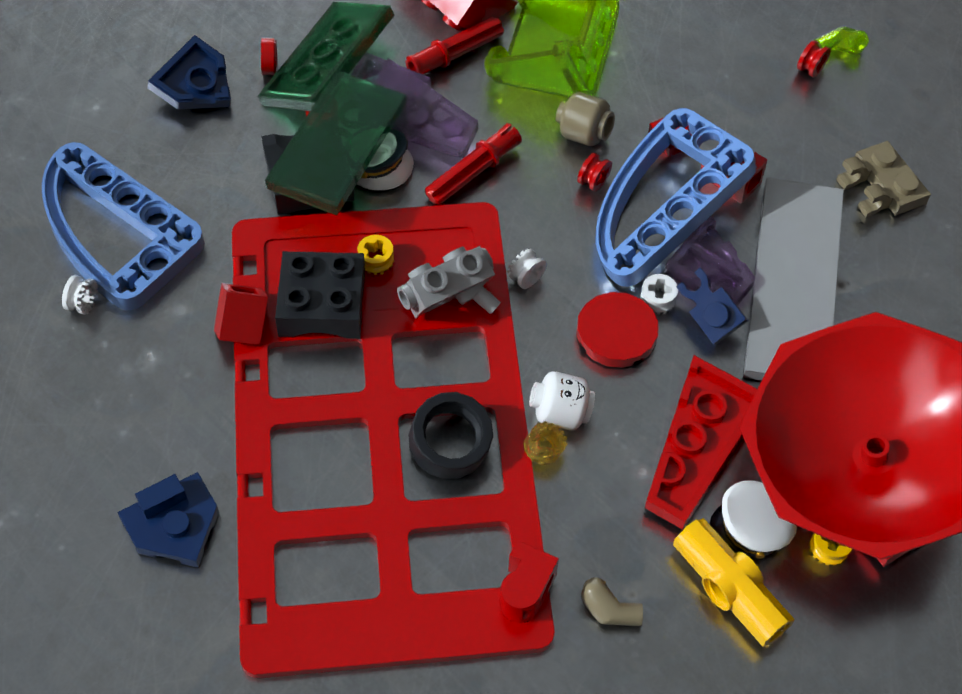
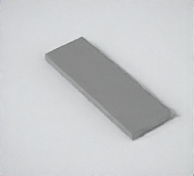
[743,178,844,381]

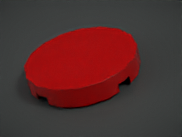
[577,292,658,368]

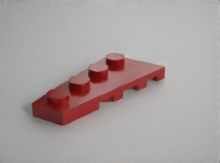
[645,355,757,530]

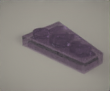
[358,58,479,159]

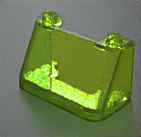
[484,0,619,98]

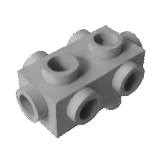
[397,246,501,318]

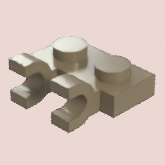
[836,141,931,218]

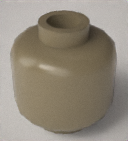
[556,92,615,147]

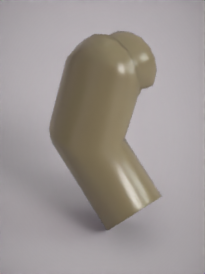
[581,577,643,626]

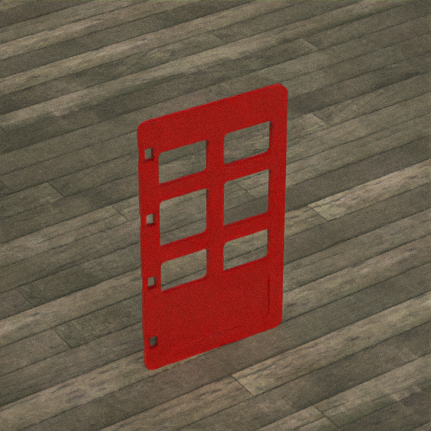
[232,202,555,679]

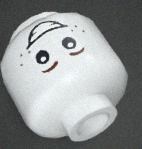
[529,371,595,431]

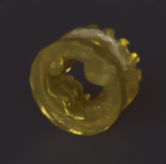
[523,421,567,465]

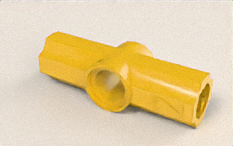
[673,518,795,647]

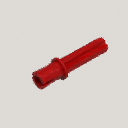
[405,17,504,79]
[425,123,522,205]

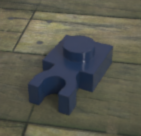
[676,267,749,345]

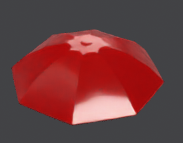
[739,312,962,560]

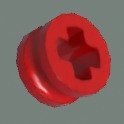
[797,40,831,78]
[577,153,612,192]

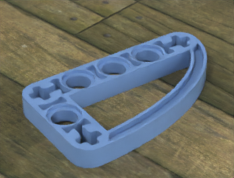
[595,108,757,287]
[42,142,205,310]

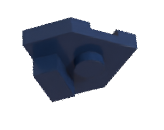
[147,35,231,109]
[117,472,219,568]

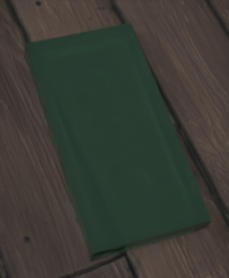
[258,2,395,112]
[265,70,406,215]

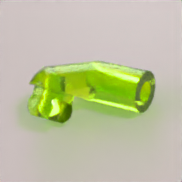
[812,27,869,54]

